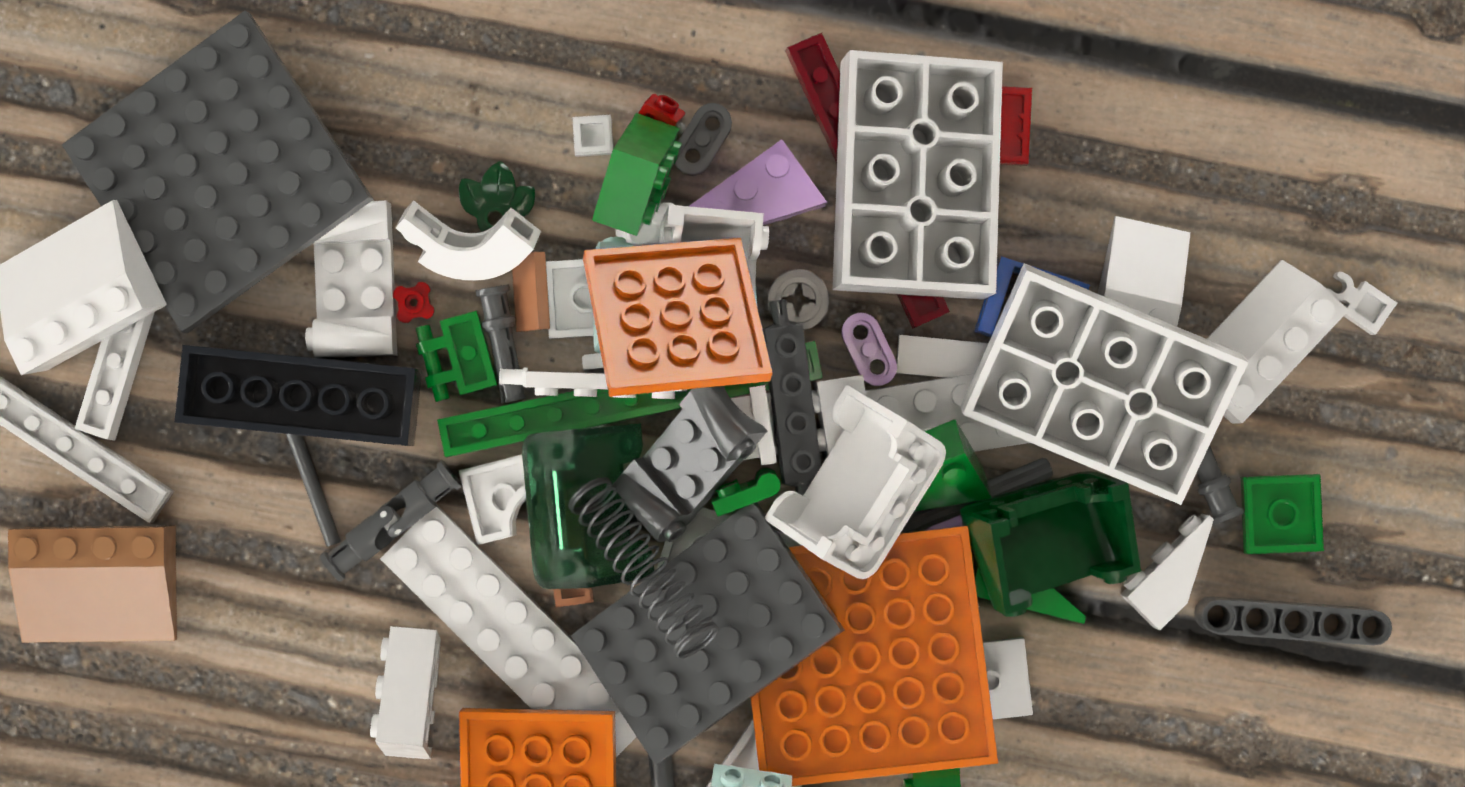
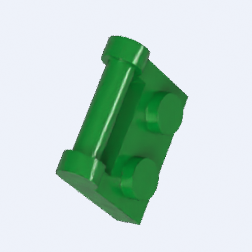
[711,467,781,517]

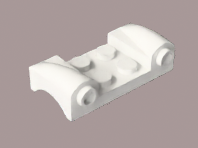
[305,200,398,359]

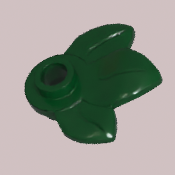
[459,161,535,232]

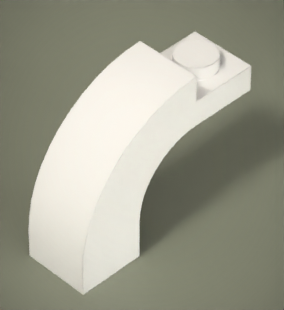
[396,200,541,281]

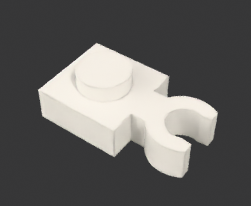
[1326,272,1397,335]

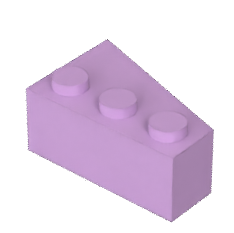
[689,139,827,225]

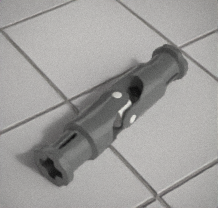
[320,460,462,582]

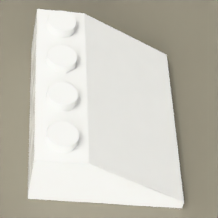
[0,200,167,375]

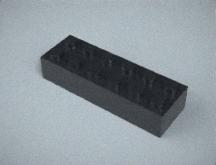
[174,345,422,446]

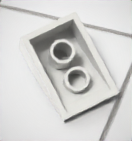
[1098,216,1190,326]

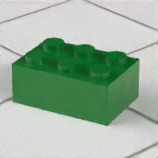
[592,113,682,236]

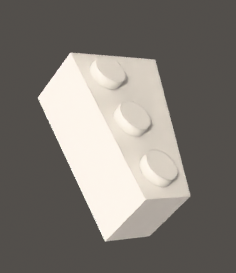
[370,626,441,759]

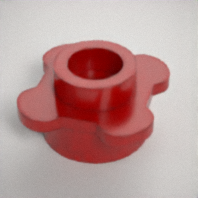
[393,282,435,323]

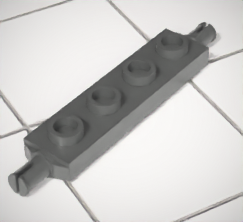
[762,299,821,496]

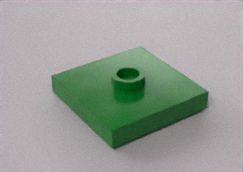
[1240,474,1324,554]

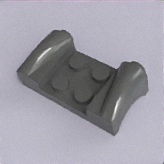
[612,386,768,542]

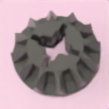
[768,269,829,330]

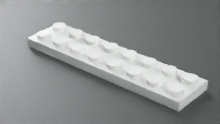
[380,504,636,757]

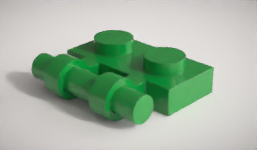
[415,311,498,402]

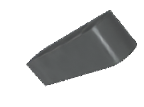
[1194,596,1392,646]

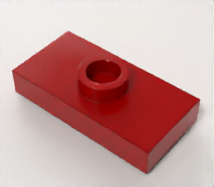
[1000,86,1032,166]

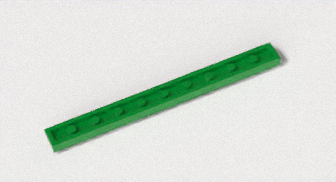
[437,341,823,458]

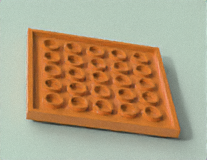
[751,526,998,786]

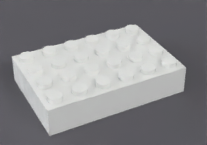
[832,50,1003,300]
[961,263,1249,505]

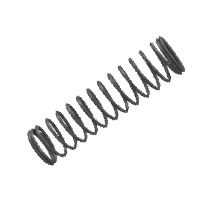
[568,477,718,659]

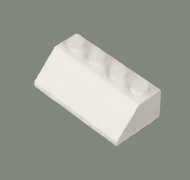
[1207,260,1349,424]

